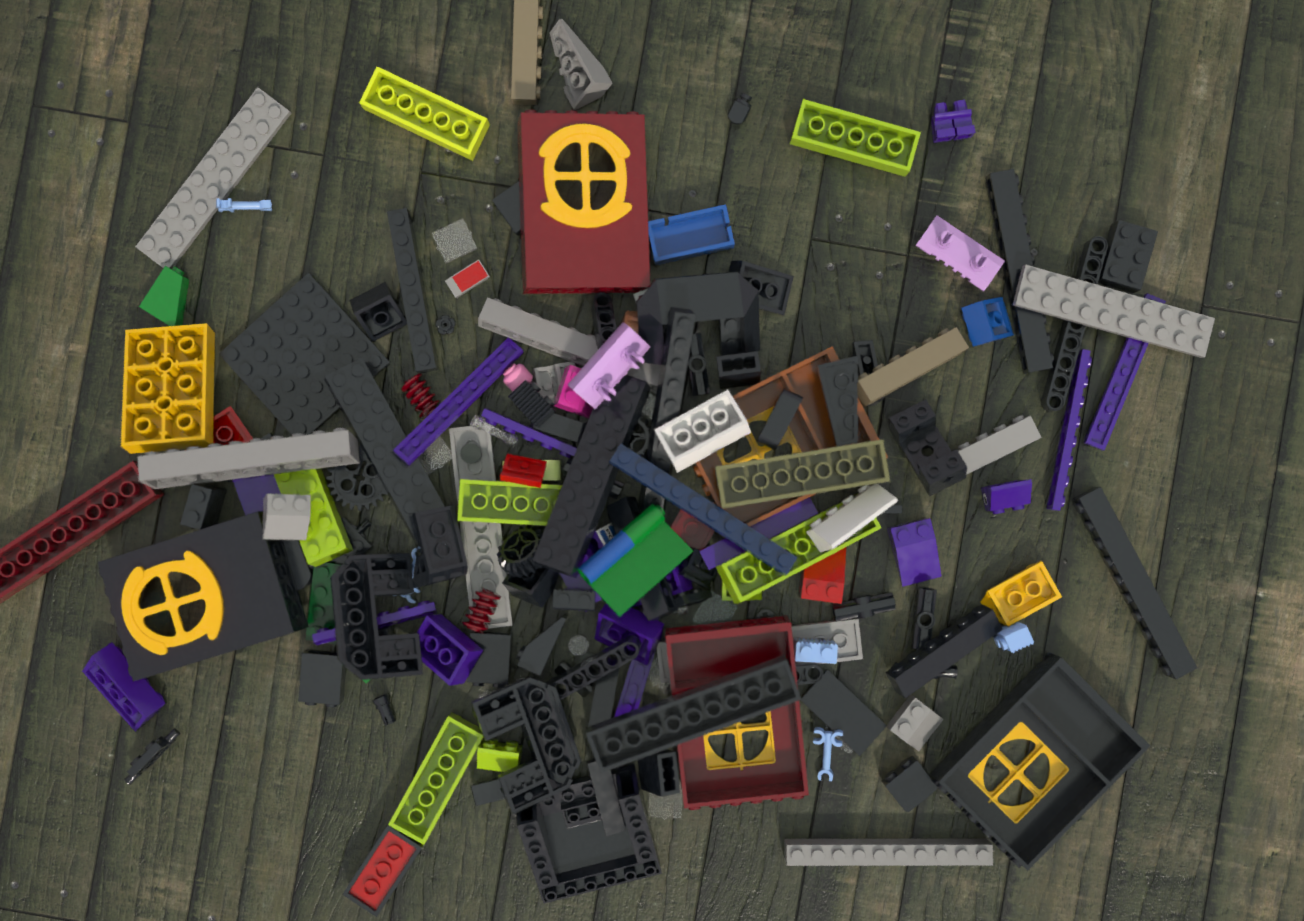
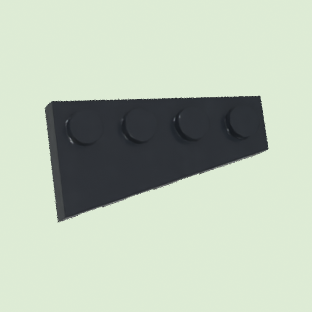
[817,356,858,447]

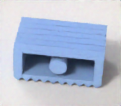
[993,622,1034,653]
[793,638,838,664]

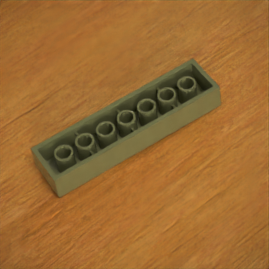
[714,439,890,508]

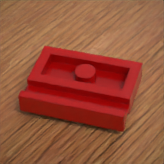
[500,454,547,488]

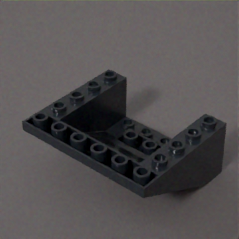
[516,764,662,904]

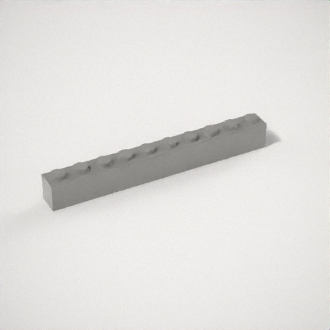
[478,297,661,394]
[784,838,993,866]

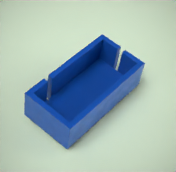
[648,204,735,266]

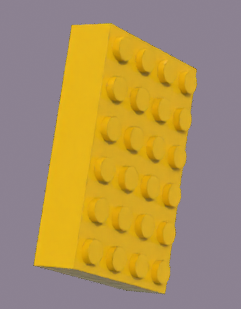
[121,323,215,454]

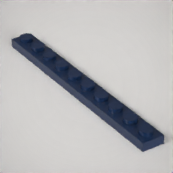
[609,444,798,576]

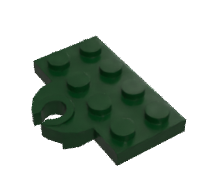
[305,561,343,645]

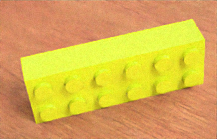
[359,67,490,161]

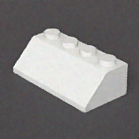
[655,390,751,473]
[806,483,898,552]

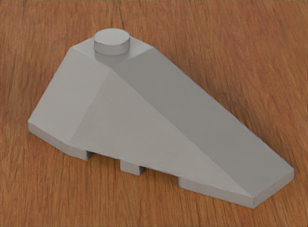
[550,19,613,110]

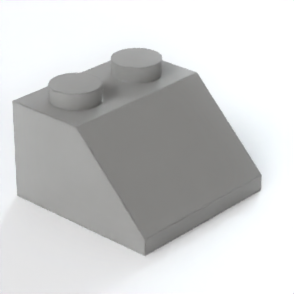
[263,494,311,540]
[887,695,943,751]

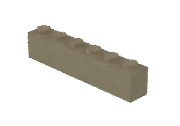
[511,0,543,105]
[857,327,969,408]

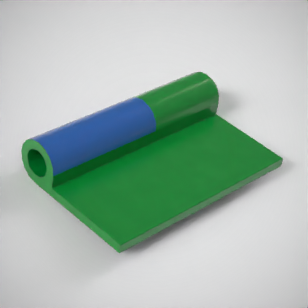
[577,504,693,617]

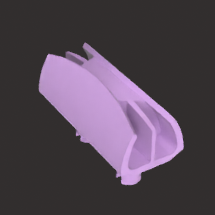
[915,215,1005,291]
[568,322,650,409]

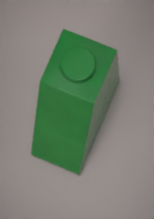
[139,266,189,326]

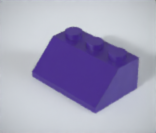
[594,603,664,666]

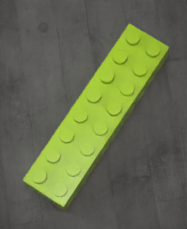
[716,493,881,604]

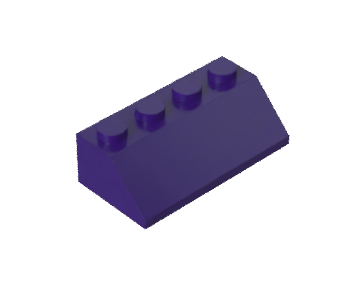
[82,642,165,732]

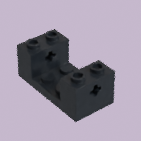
[889,399,967,497]

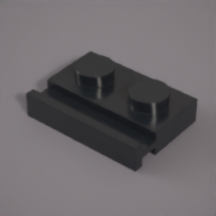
[679,547,718,590]

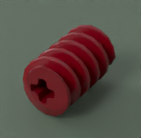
[401,373,440,419]
[462,587,501,634]

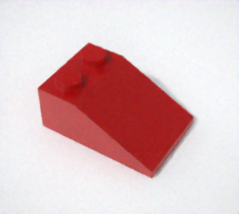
[184,406,253,450]
[798,547,846,604]

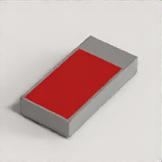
[445,259,490,299]

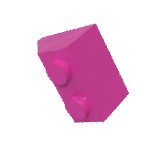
[554,365,593,418]

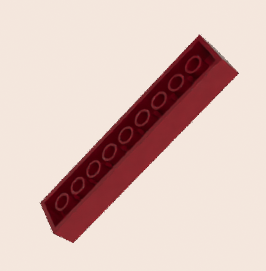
[0,461,164,604]

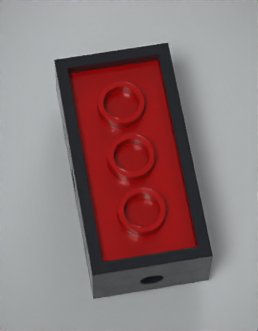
[342,825,424,917]

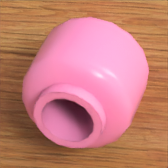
[503,363,533,392]

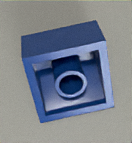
[962,297,1014,347]

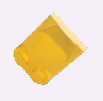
[980,561,1062,626]

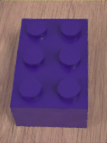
[417,614,483,686]

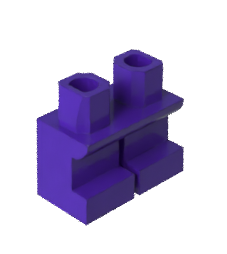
[931,100,976,143]

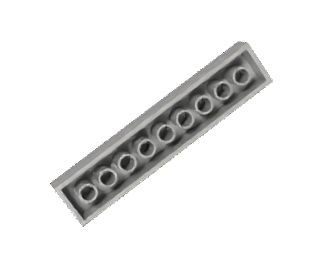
[138,428,360,489]

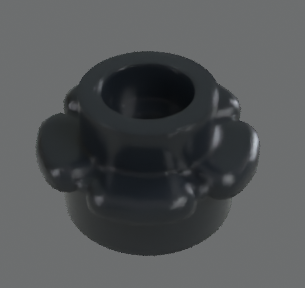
[435,315,456,335]

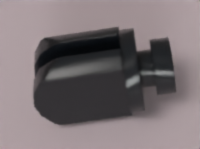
[728,93,752,125]

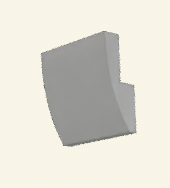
[532,362,575,402]

